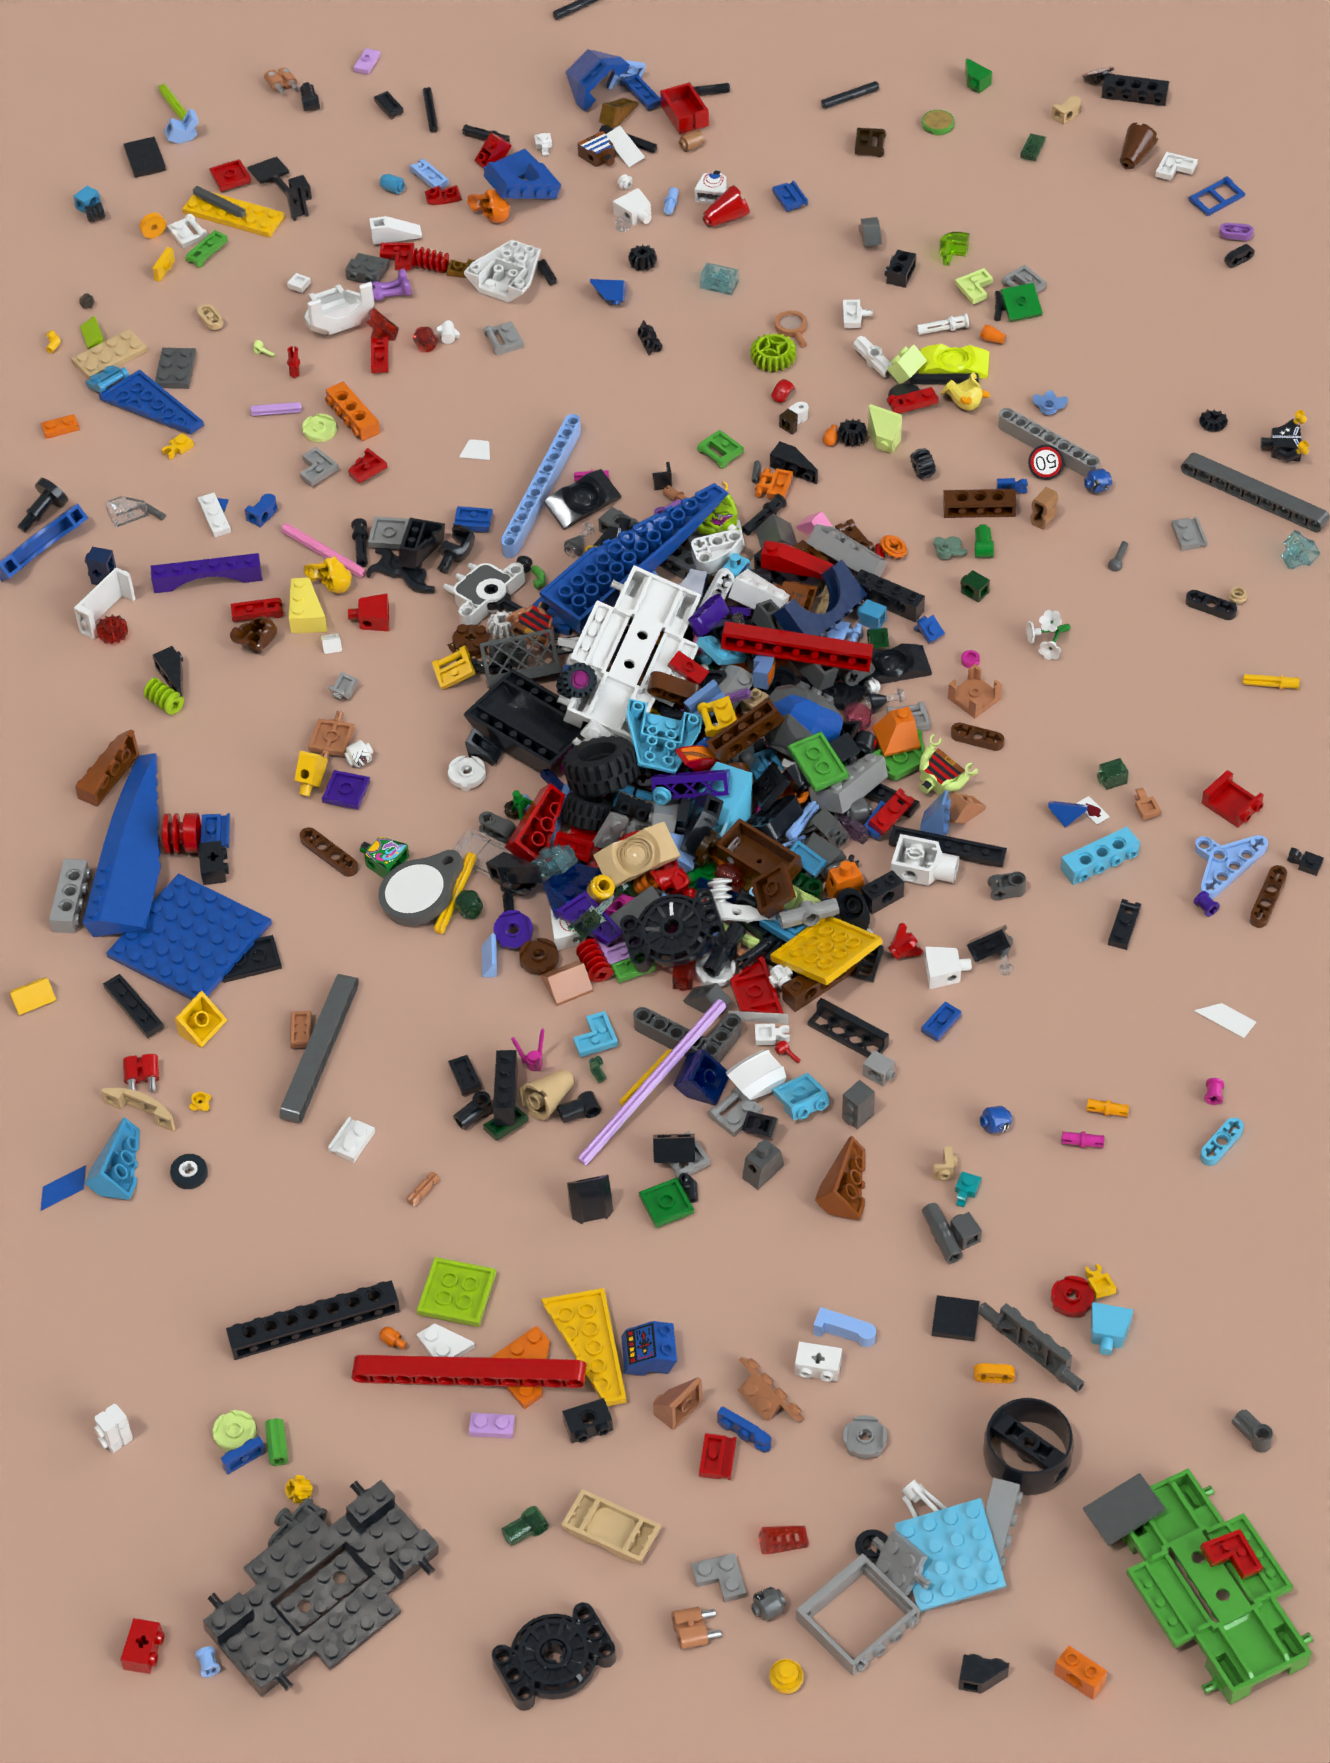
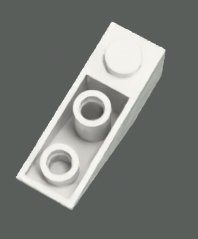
[369,216,422,245]

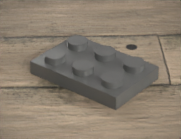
[155,348,197,389]

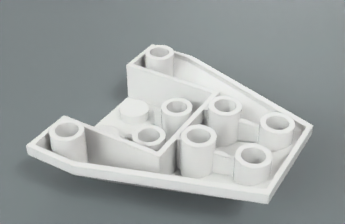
[464,240,541,303]

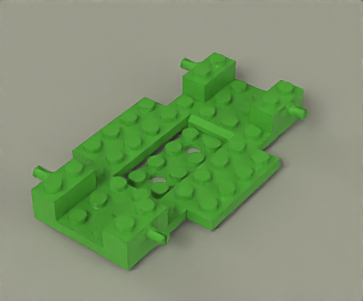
[1121,1468,1313,1705]

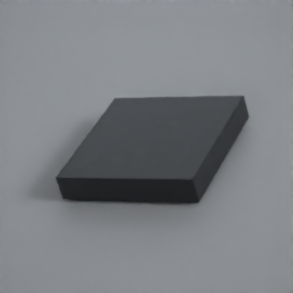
[931,1295,980,1341]

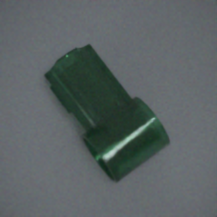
[501,1506,549,1547]

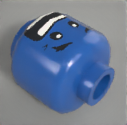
[980,1106,1012,1134]

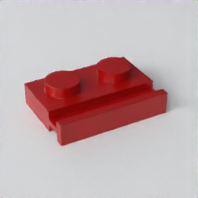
[699,1433,737,1480]

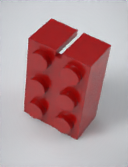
[660,82,709,134]

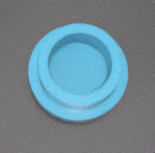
[652,787,672,805]

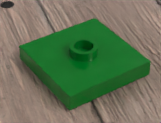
[1000,283,1043,322]
[639,1177,694,1228]

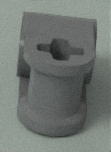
[837,661,875,686]
[479,811,516,844]
[987,871,1026,901]

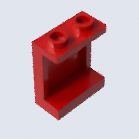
[1201,770,1264,828]
[553,826,602,862]

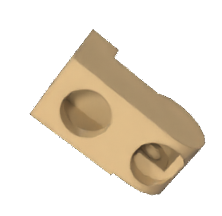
[1052,96,1082,125]

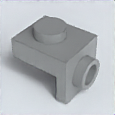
[328,672,359,700]

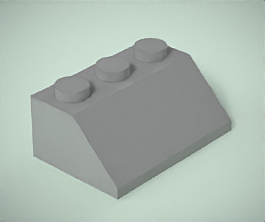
[719,664,754,711]

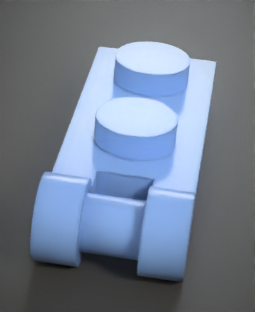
[409,159,449,189]

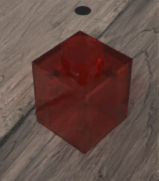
[672,960,695,991]

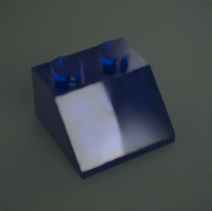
[673,1049,729,1106]

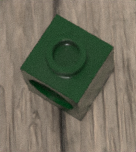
[960,570,990,603]
[867,627,889,648]

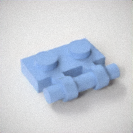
[826,621,863,642]

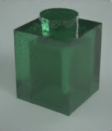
[1097,758,1129,790]

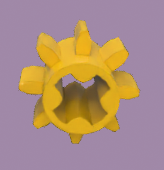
[285,1475,313,1504]

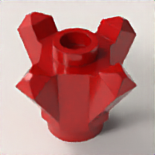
[887,923,923,960]

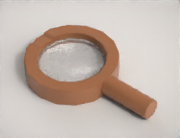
[775,310,807,348]

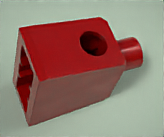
[348,593,389,631]

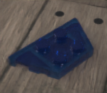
[543,861,602,920]

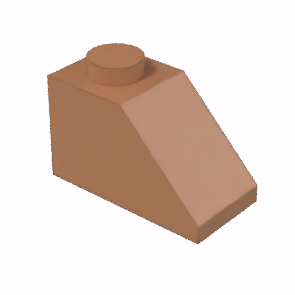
[947,792,986,824]

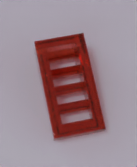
[758,1526,809,1554]

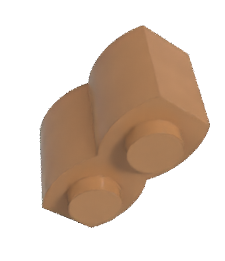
[1030,487,1058,530]

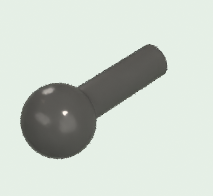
[1108,541,1129,572]

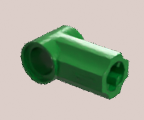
[975,524,994,558]

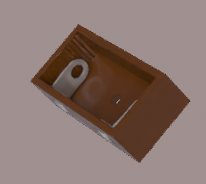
[715,818,802,881]

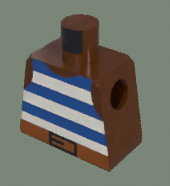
[577,131,615,167]

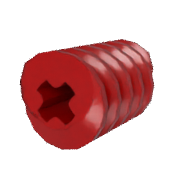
[412,247,449,273]
[576,938,613,982]

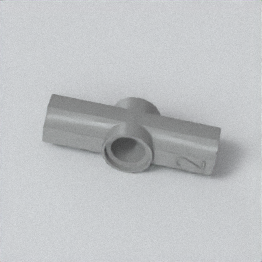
[778,898,840,929]

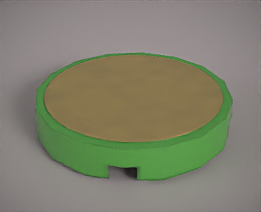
[922,110,954,135]

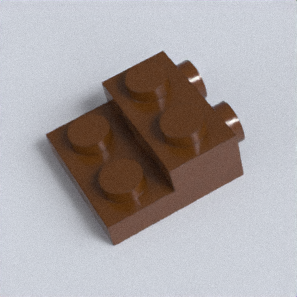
[751,862,796,918]

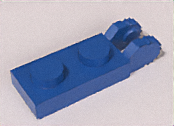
[717,1406,771,1453]

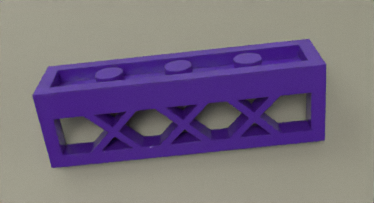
[651,769,731,799]

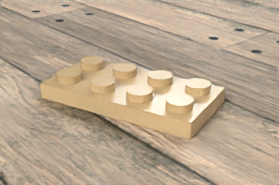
[72,329,148,380]

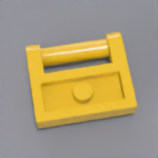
[432,645,476,690]
[697,696,737,737]

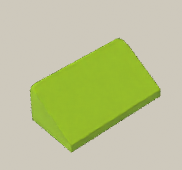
[80,316,104,350]

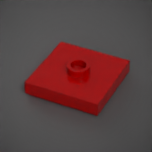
[209,159,251,192]

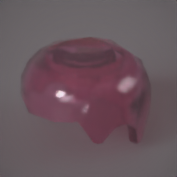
[843,703,872,731]

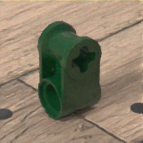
[792,872,823,900]

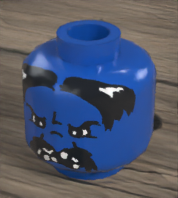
[1084,469,1112,493]

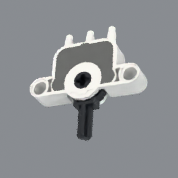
[443,563,525,625]

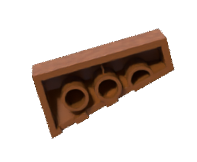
[75,730,139,807]

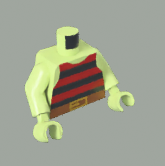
[919,734,978,794]

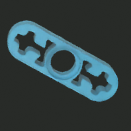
[1200,1118,1244,1166]

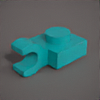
[955,1171,982,1207]

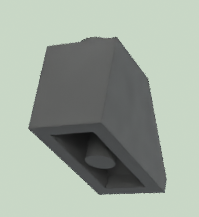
[683,983,732,1015]

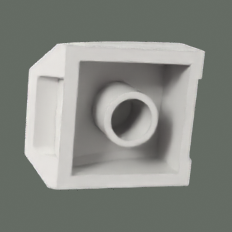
[726,1050,786,1100]

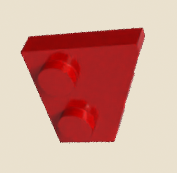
[348,448,388,483]

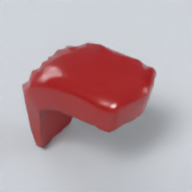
[771,379,795,402]

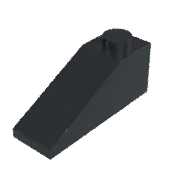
[153,646,183,697]

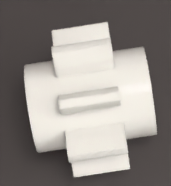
[768,964,794,989]

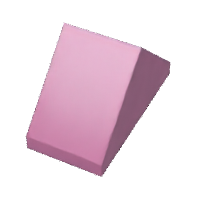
[797,511,833,536]

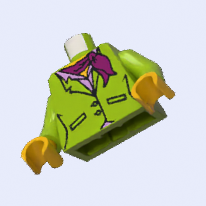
[696,482,739,536]

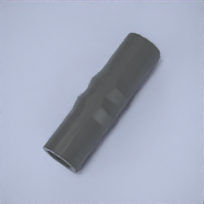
[922,1203,963,1264]

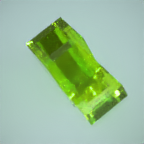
[939,232,970,266]

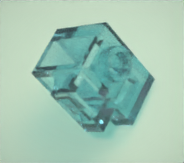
[1281,530,1320,569]

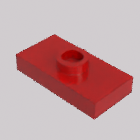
[667,650,709,685]

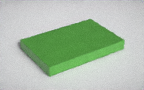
[787,731,849,792]

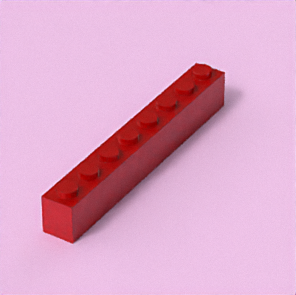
[721,621,874,672]

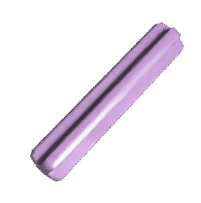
[250,402,302,416]

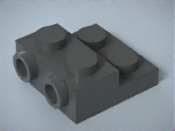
[345,253,390,283]

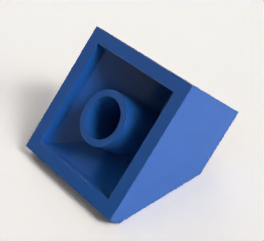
[590,279,627,305]

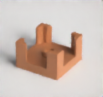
[948,664,1002,718]

